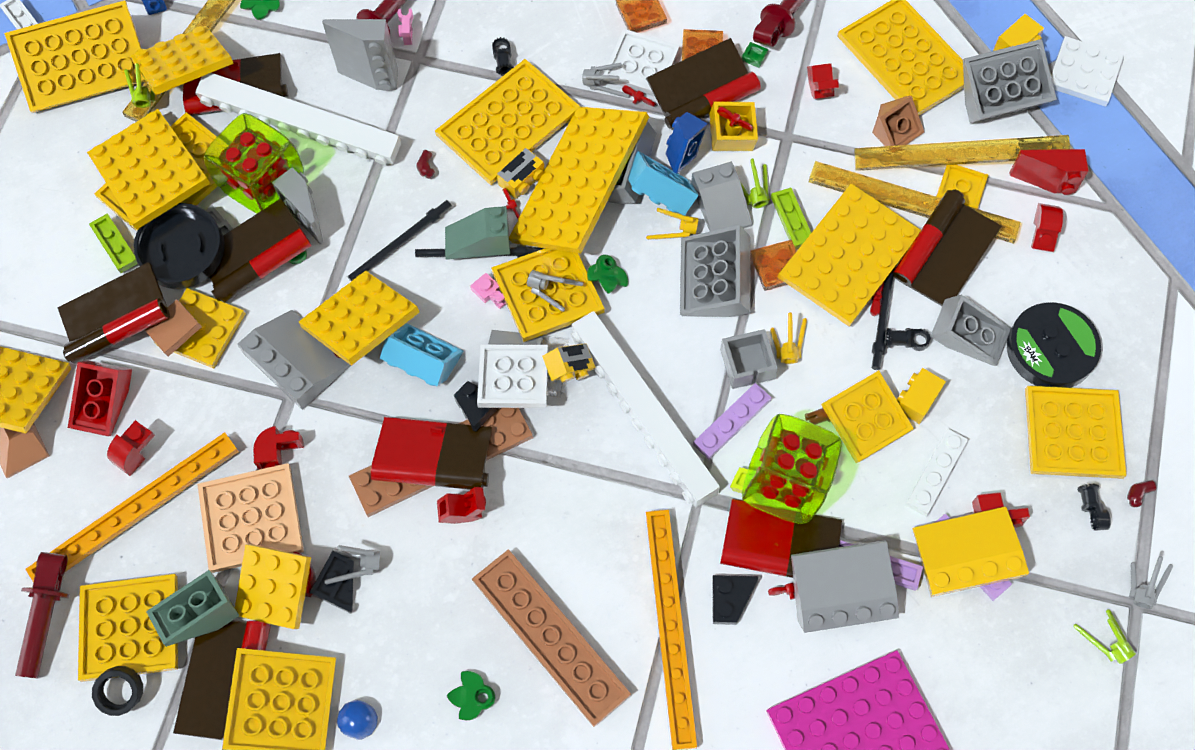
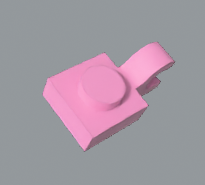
[397,9,413,45]
[470,273,506,309]

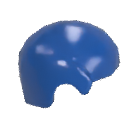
[337,700,378,740]

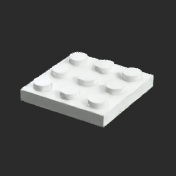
[603,29,680,96]
[1051,36,1124,107]
[477,345,548,408]

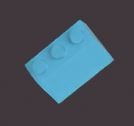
[628,151,698,216]
[380,324,463,386]

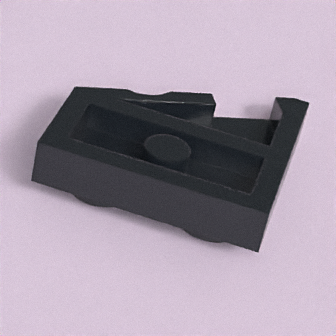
[454,381,498,432]
[310,550,354,614]
[712,575,758,625]

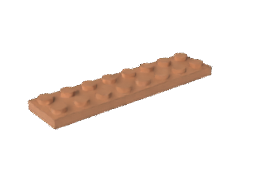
[349,408,533,517]
[472,549,631,727]

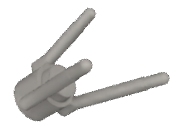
[582,63,630,98]
[527,270,584,312]
[325,545,380,584]
[1129,556,1173,609]

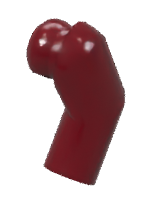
[416,150,435,179]
[1127,480,1156,507]

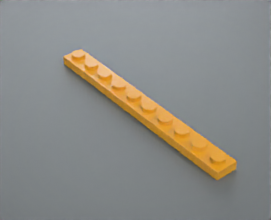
[25,432,239,582]
[646,510,697,750]

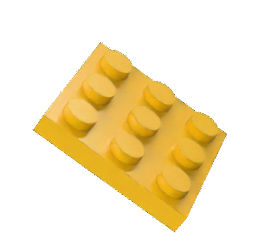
[154,288,246,369]
[821,370,914,463]
[235,544,311,629]

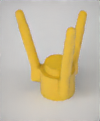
[646,208,699,240]
[770,312,807,364]

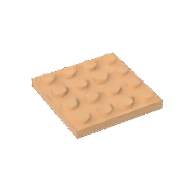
[197,463,304,573]

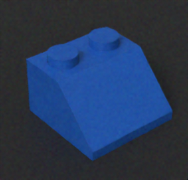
[666,112,708,174]

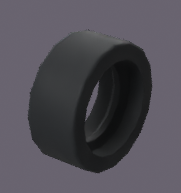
[92,666,143,716]

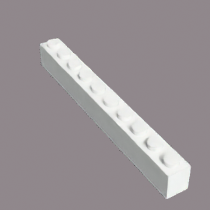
[195,73,401,165]
[571,311,720,508]

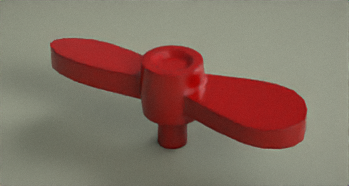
[622,85,656,107]
[717,107,753,131]
[502,188,520,219]
[870,282,884,316]
[768,583,795,600]

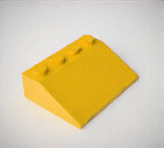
[912,507,1029,597]

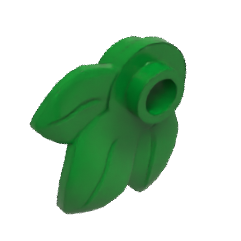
[240,0,280,20]
[587,254,628,294]
[447,671,495,721]

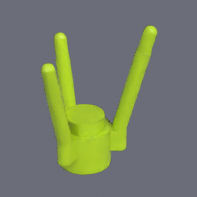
[124,63,155,108]
[740,158,770,208]
[1073,609,1136,664]

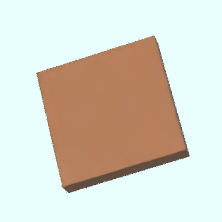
[145,299,202,357]

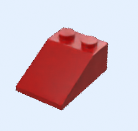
[1009,149,1089,195]
[67,361,132,437]

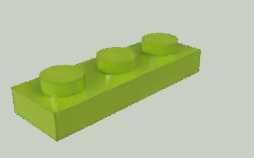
[771,187,811,250]
[89,213,138,274]

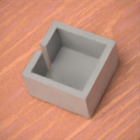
[720,329,778,389]

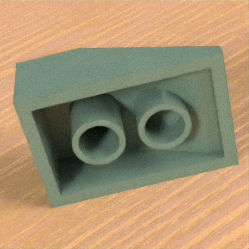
[445,206,510,260]
[146,570,239,647]

